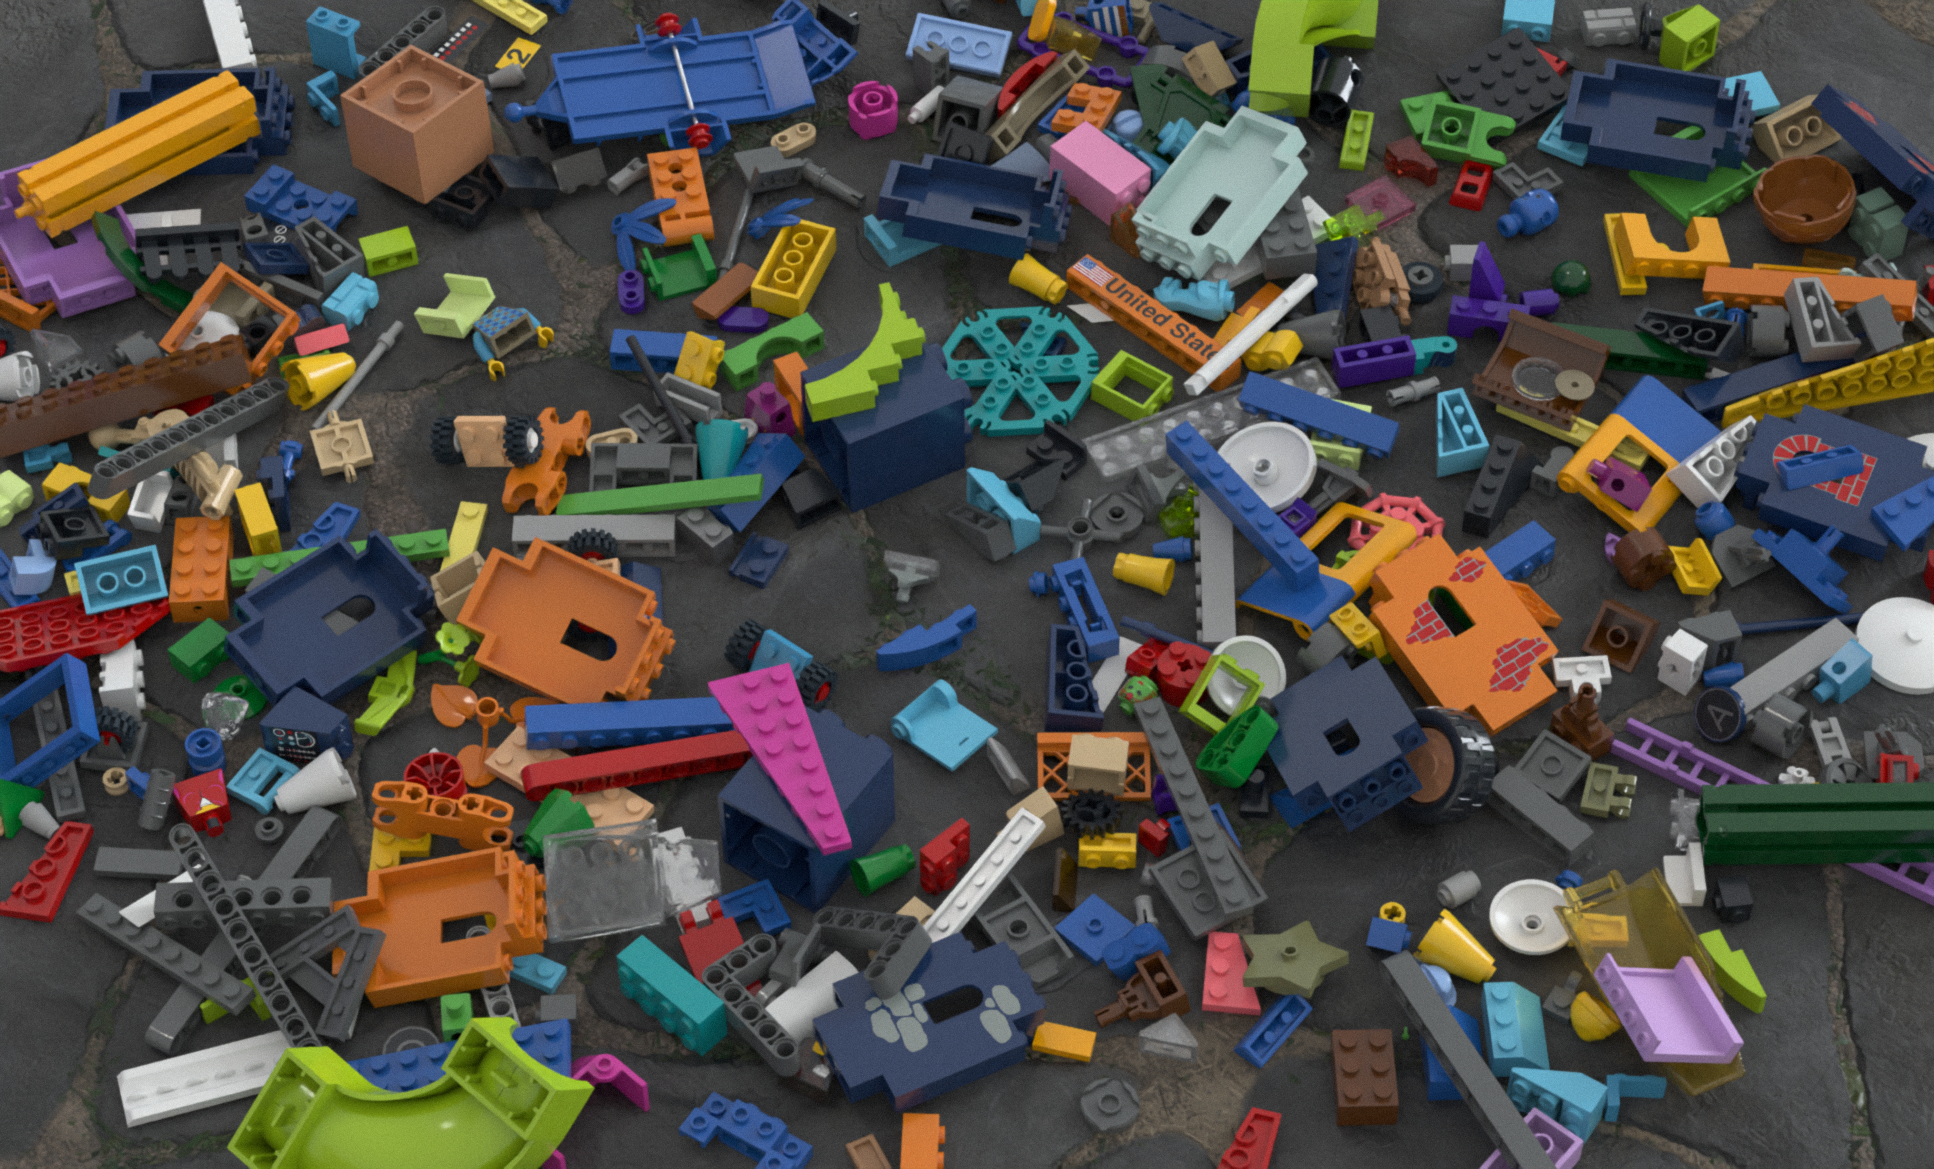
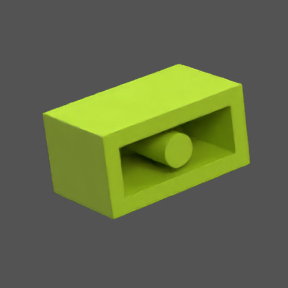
[358,226,418,277]

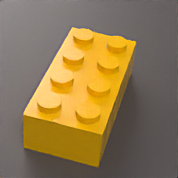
[751,219,837,318]

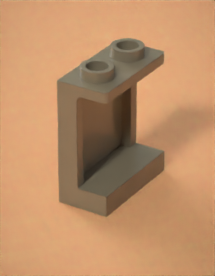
[193,282,276,330]

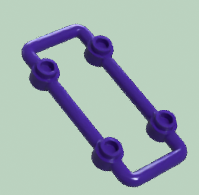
[1017,12,1149,88]

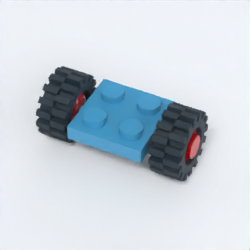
[724,619,839,713]

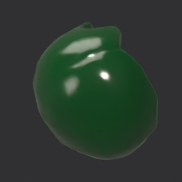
[1551,260,1592,298]

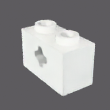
[1658,629,1708,696]

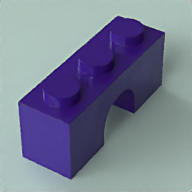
[1447,295,1530,342]

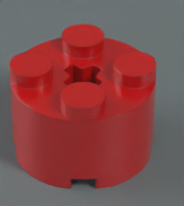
[1156,641,1211,707]

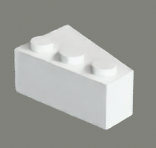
[99,639,146,721]

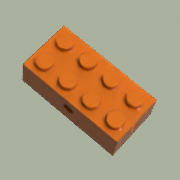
[169,516,235,623]

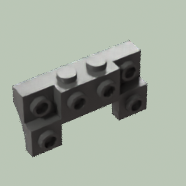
[589,443,699,492]

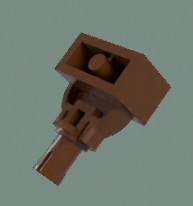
[1550,684,1614,762]
[1093,949,1191,1029]

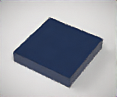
[242,243,309,274]

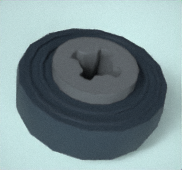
[1402,261,1443,303]

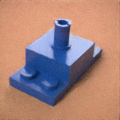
[1751,524,1853,614]

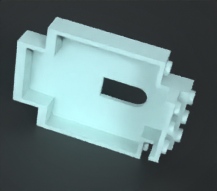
[1131,106,1308,281]

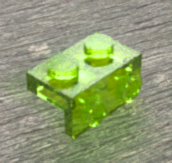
[1323,204,1385,241]

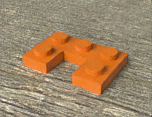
[1051,83,1122,133]

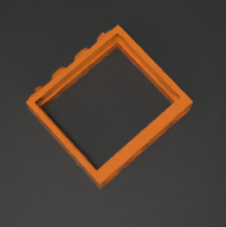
[158,262,300,397]

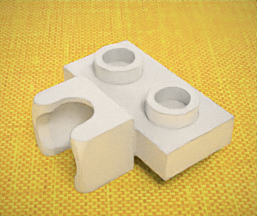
[1551,655,1612,705]

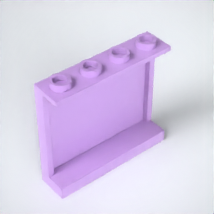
[1593,953,1744,1064]

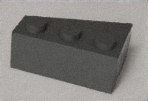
[294,216,364,300]

